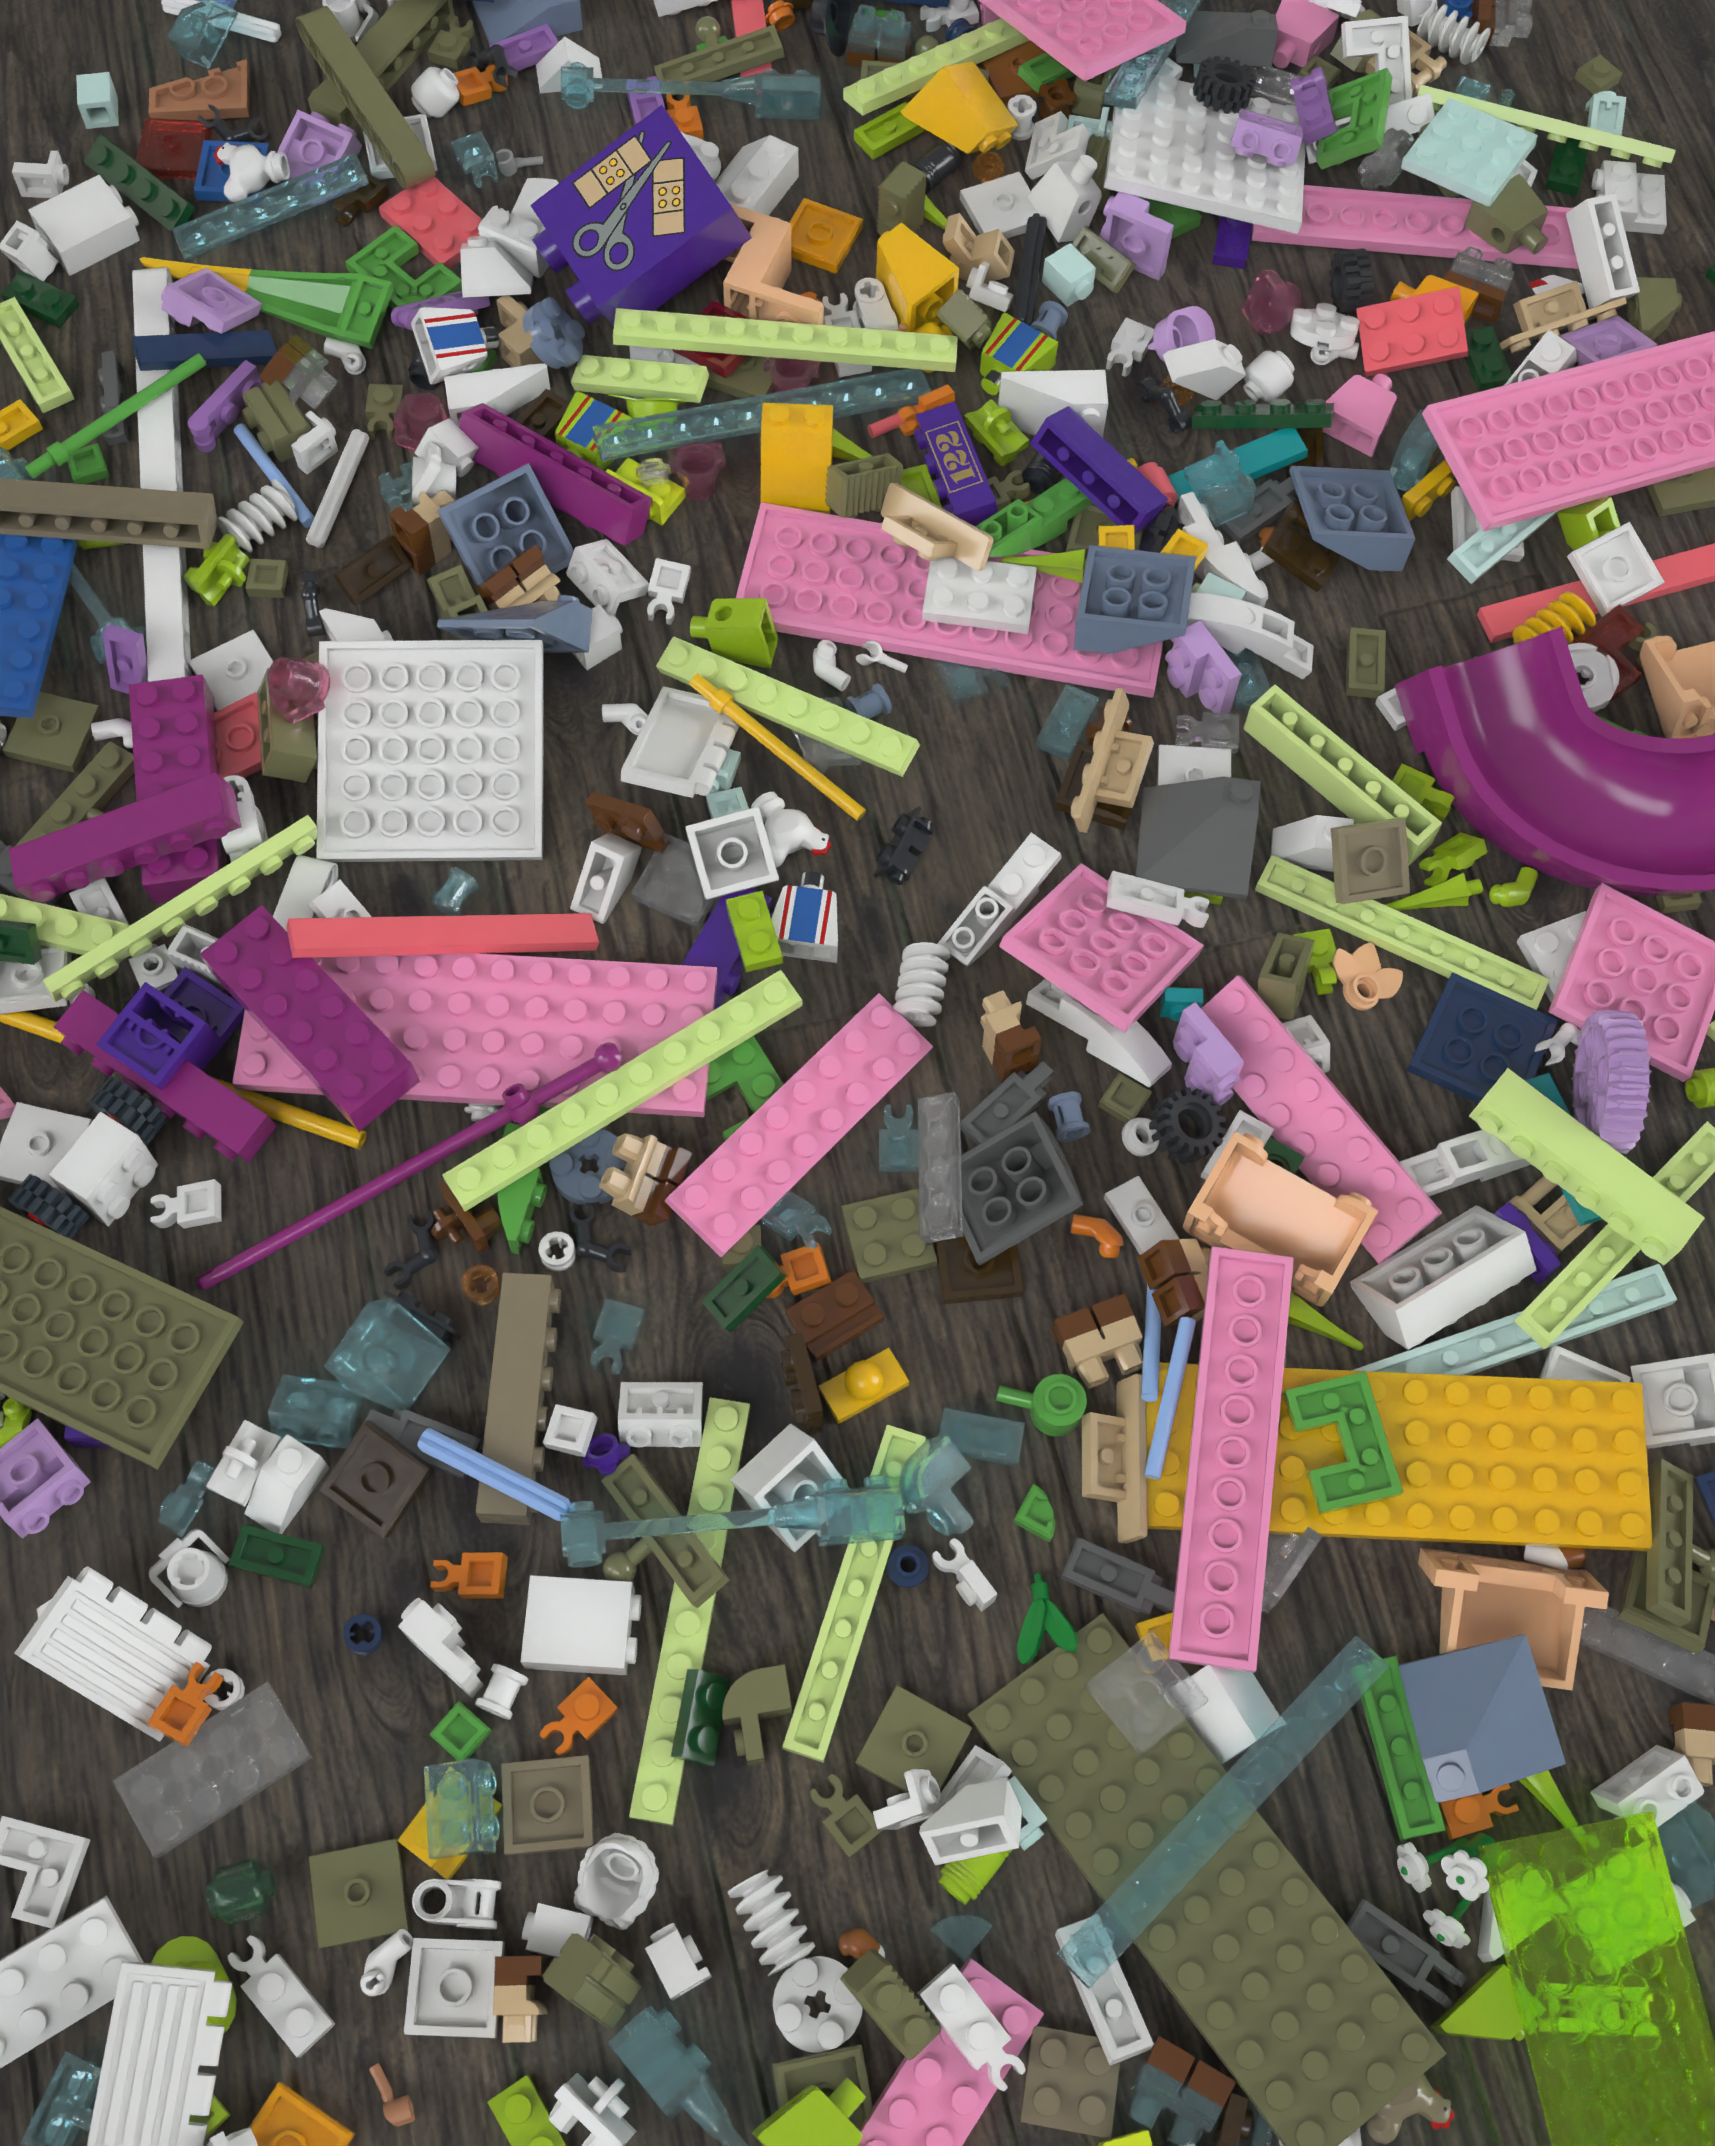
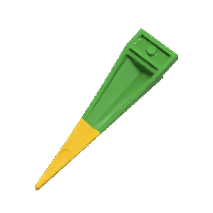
[139,257,394,349]

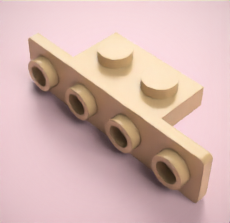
[1500,281,1627,354]
[881,483,994,570]
[1071,688,1154,833]
[1082,1374,1148,1544]

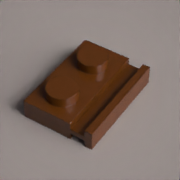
[585,792,670,854]
[785,1270,884,1362]

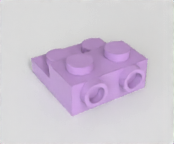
[1230,108,1303,167]
[277,110,362,198]
[1100,192,1174,281]
[161,268,262,334]
[1560,315,1657,366]
[1165,620,1241,719]
[1173,1002,1244,1106]
[0,1418,91,1539]

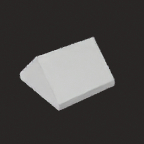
[1166,1665,1285,1765]

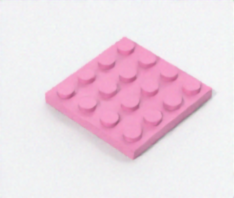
[999,863,1204,1033]
[1548,883,1715,1082]

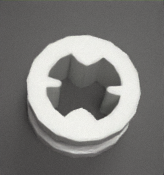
[538,1231,576,1271]
[202,1669,245,1711]

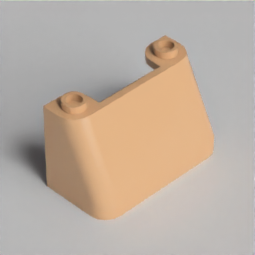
[1640,636,1715,738]
[1183,1131,1378,1307]

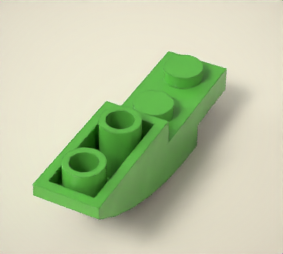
[976,478,1093,557]
[497,1106,551,1255]

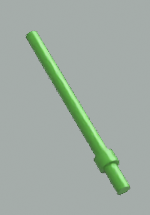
[24,353,207,479]

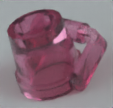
[1242,269,1302,335]
[764,357,822,404]
[393,393,449,452]
[667,442,726,500]
[267,657,330,724]

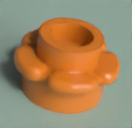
[765,0,795,31]

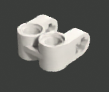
[221,775,269,862]

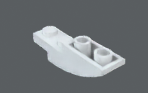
[1305,93,1435,164]
[1177,492,1268,607]
[1187,593,1314,679]
[937,832,1061,967]
[1026,979,1172,1088]
[1400,1130,1531,1196]

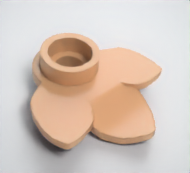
[1333,942,1403,1011]

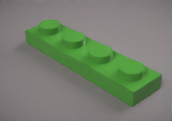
[1352,1656,1446,1841]

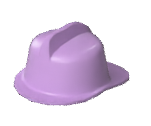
[1148,306,1216,363]

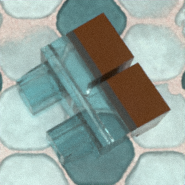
[847,4,912,68]
[1128,2036,1236,2146]

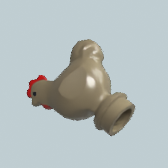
[1366,2074,1455,2144]

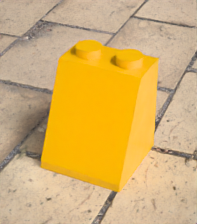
[900,61,1019,154]
[876,223,959,332]
[761,403,833,514]

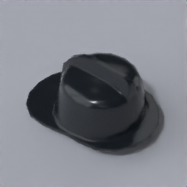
[810,0,856,57]

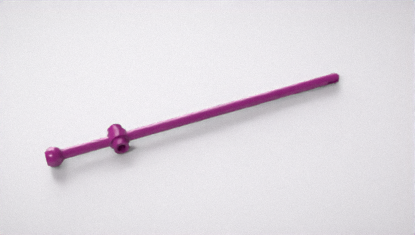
[197,1042,624,1290]

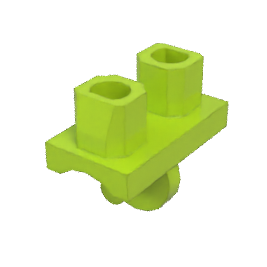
[964,399,1029,466]
[183,534,250,607]

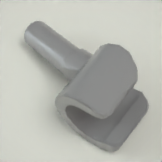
[496,149,544,176]

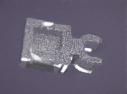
[1175,712,1239,753]

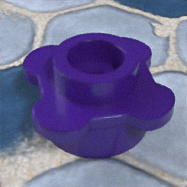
[582,1433,630,1475]

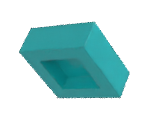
[1159,987,1203,1021]

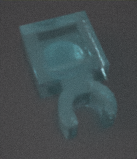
[451,131,498,188]
[879,1104,919,1172]
[761,1191,832,1249]
[590,1298,645,1375]
[157,1460,214,1538]

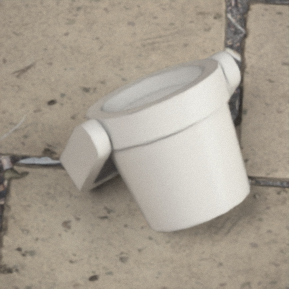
[322,0,379,44]
[412,441,456,504]
[148,1529,230,1608]

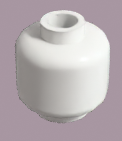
[411,67,460,118]
[1243,351,1295,403]

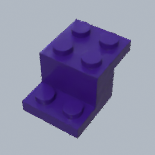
[96,967,245,1091]

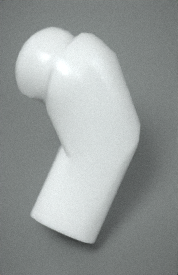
[324,337,366,375]
[812,640,851,692]
[602,703,648,735]

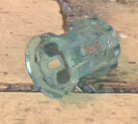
[430,867,479,916]

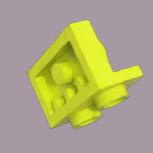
[605,458,686,525]

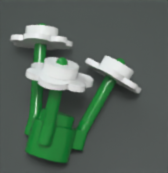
[1397,1833,1503,1949]

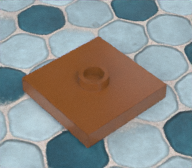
[978,40,1044,105]

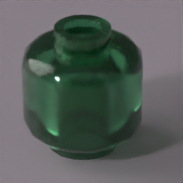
[206,1858,276,1926]

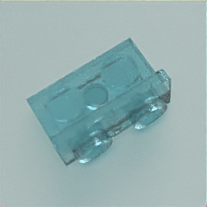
[1184,440,1257,527]
[268,1375,364,1449]
[424,1758,500,1859]
[1644,1801,1715,1910]

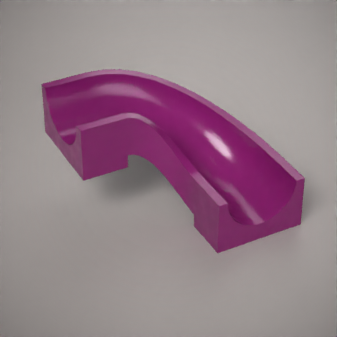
[1394,627,1715,896]

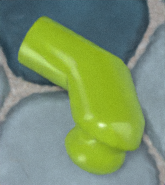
[1489,867,1538,907]
[0,1398,32,1448]

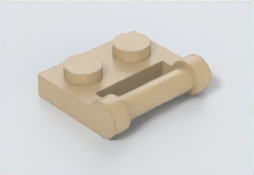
[1506,1176,1594,1256]

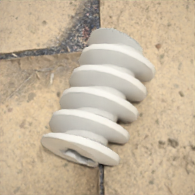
[1417,2,1491,65]
[217,479,297,553]
[893,942,951,1027]
[728,1870,815,1976]

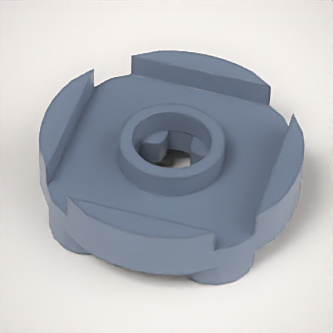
[523,297,585,369]
[549,1129,627,1205]

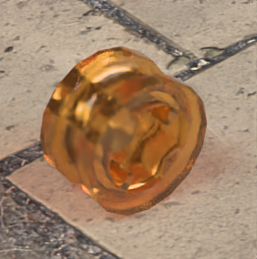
[461,1264,500,1305]

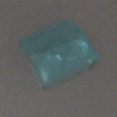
[324,1298,451,1411]

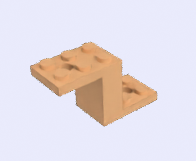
[723,203,824,325]

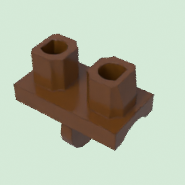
[431,1181,503,1254]

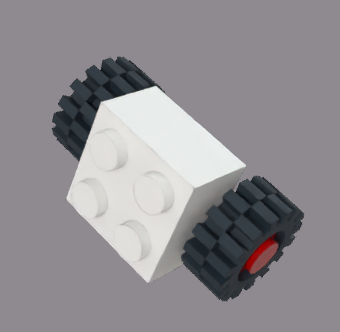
[8,1077,167,1239]

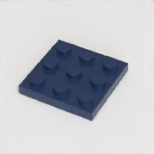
[1406,972,1559,1104]

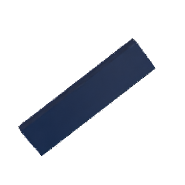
[132,330,277,371]

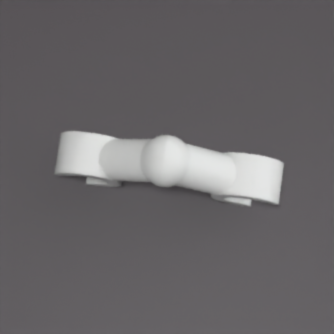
[1535,1023,1582,1066]

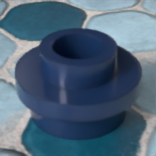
[887,1545,929,1588]

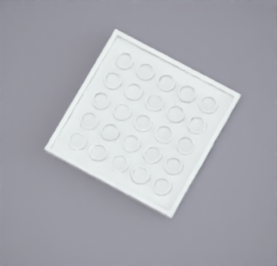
[1104,66,1305,234]
[316,640,543,862]

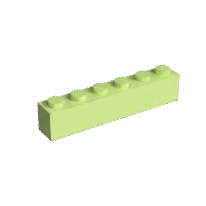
[1244,685,1442,866]
[1469,1068,1705,1266]

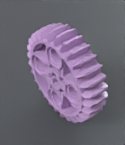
[1571,1010,1652,1154]

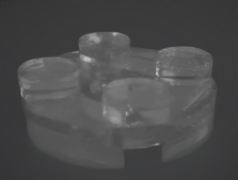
[1358,127,1416,191]

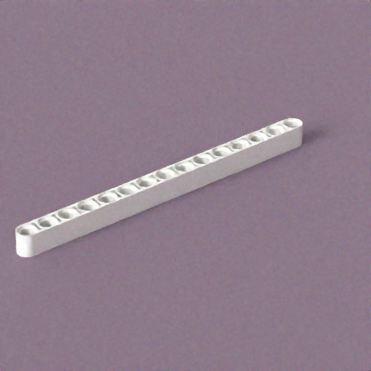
[132,267,192,682]

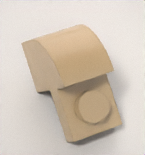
[943,213,1015,283]
[497,295,543,367]

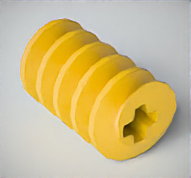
[1513,591,1596,644]

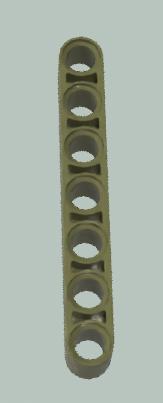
[295,6,436,190]

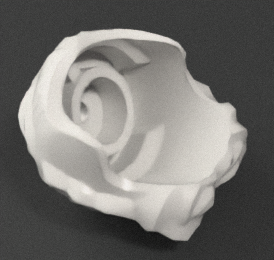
[574,1833,659,1930]

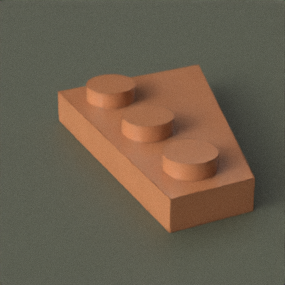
[149,59,250,123]

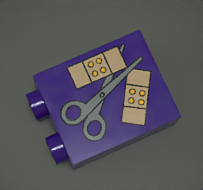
[530,105,752,327]

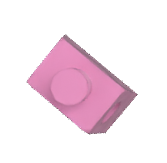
[1273,0,1340,68]
[1323,374,1397,457]

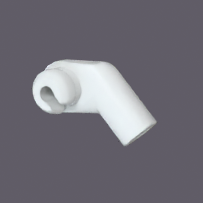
[1311,342,1359,365]
[91,718,133,749]
[360,1929,413,1996]

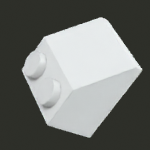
[685,806,779,900]
[730,1424,855,1552]

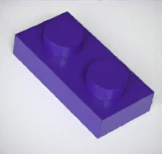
[1212,216,1253,269]
[1494,1202,1561,1285]

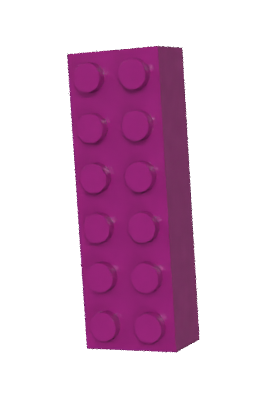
[129,675,227,904]
[200,905,420,1132]

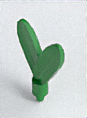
[1017,1573,1078,1665]

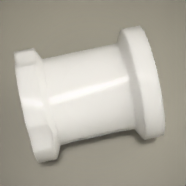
[1007,95,1037,141]
[475,1664,529,1720]

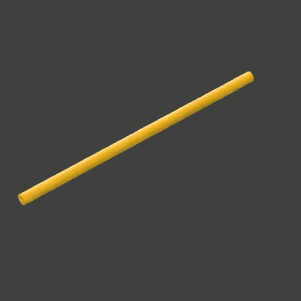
[0,1011,367,1150]

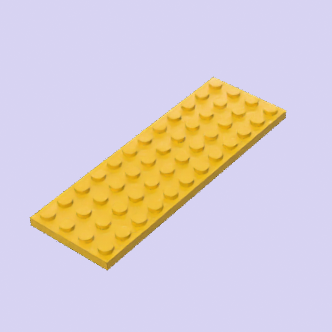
[1146,1362,1653,1551]

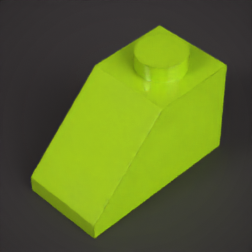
[1557,497,1621,551]
[1430,1964,1543,2041]

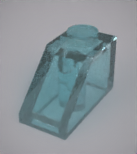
[167,0,238,69]

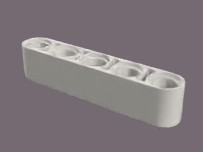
[273,855,338,931]

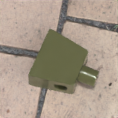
[1464,174,1548,254]

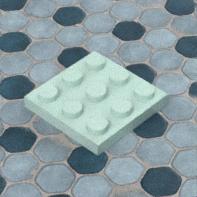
[1401,97,1538,207]

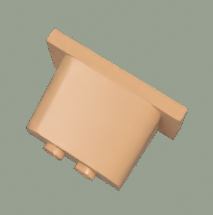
[1418,1547,1609,1690]

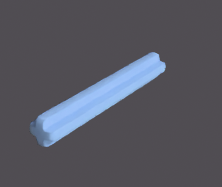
[417,1428,571,1521]

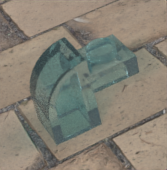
[899,1435,974,1536]

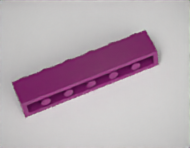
[459,403,653,546]
[9,773,242,902]
[54,990,277,1164]

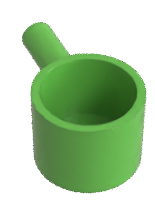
[996,1374,1087,1437]

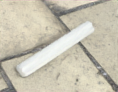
[161,0,281,43]
[306,429,369,548]

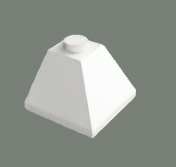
[460,236,534,298]

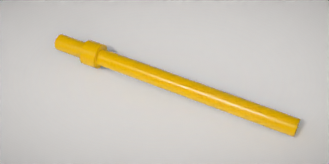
[689,673,866,821]

